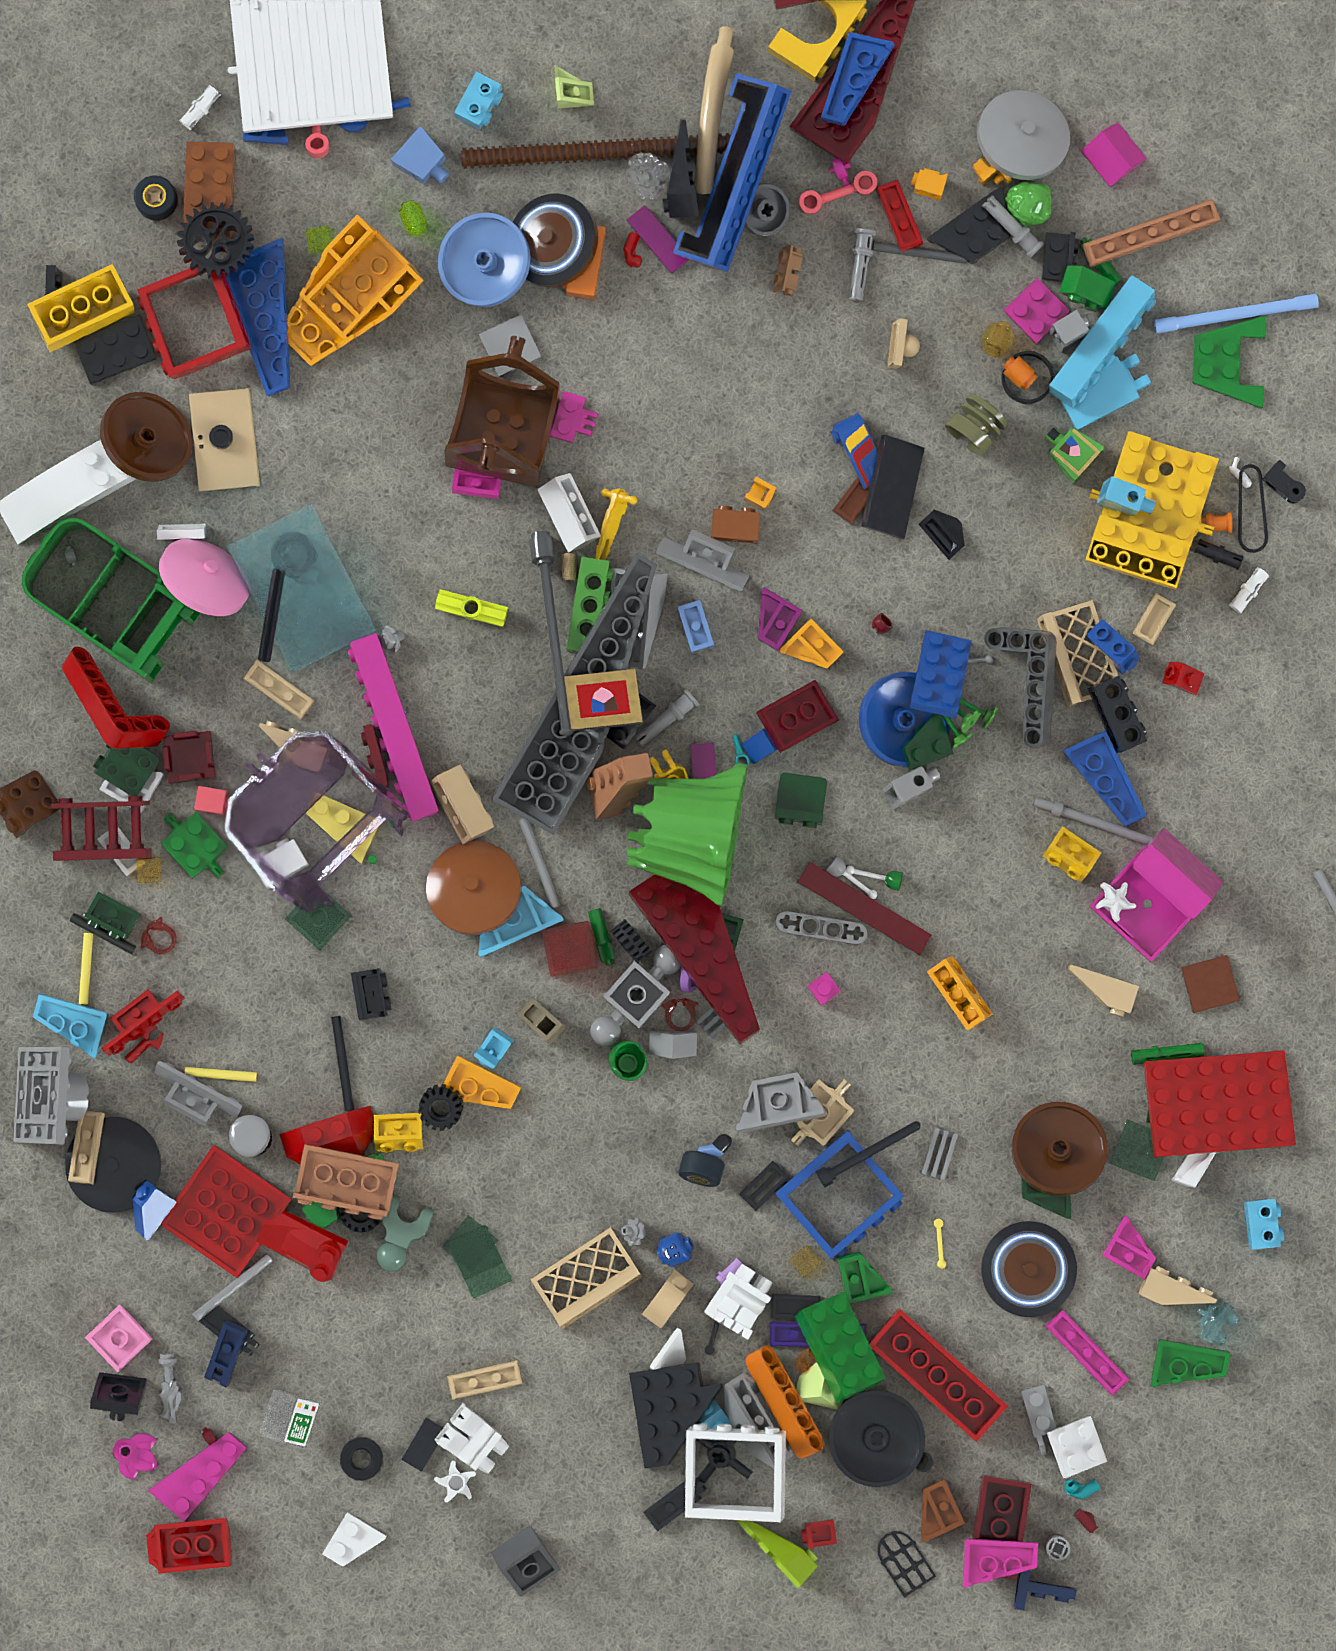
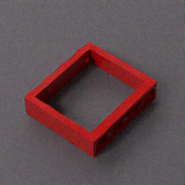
[137,267,252,379]

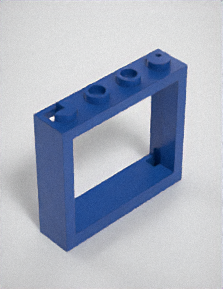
[775,1131,904,1259]

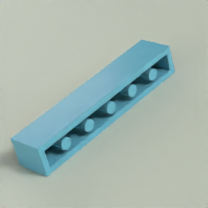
[1049,275,1156,408]

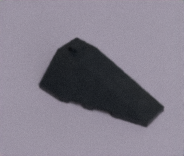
[662,118,699,218]

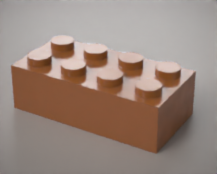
[183,141,236,241]

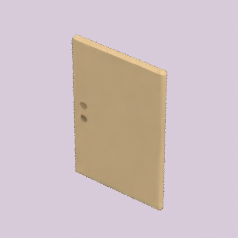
[189,388,260,492]

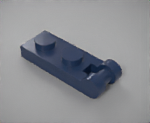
[204,1320,248,1388]

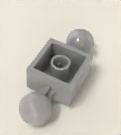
[590,945,682,1046]

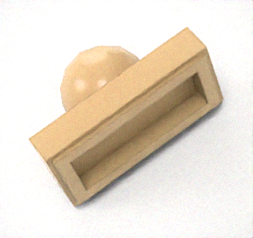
[887,318,920,369]

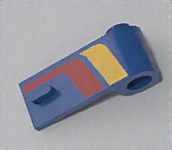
[830,413,878,489]

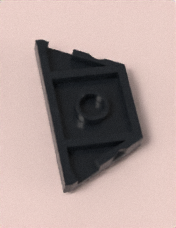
[927,186,1011,264]

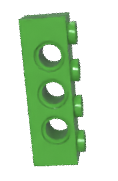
[566,557,613,653]

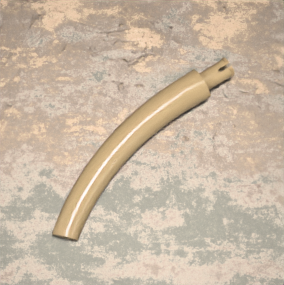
[695,26,734,194]

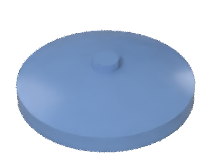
[438,213,531,307]

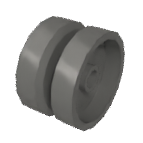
[742,182,790,236]

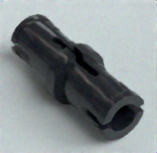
[1194,539,1244,570]

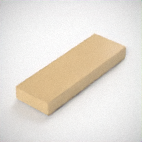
[243,660,315,720]
[68,1111,105,1184]
[447,1360,523,1400]

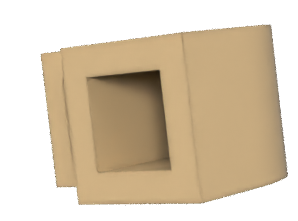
[642,1270,693,1328]

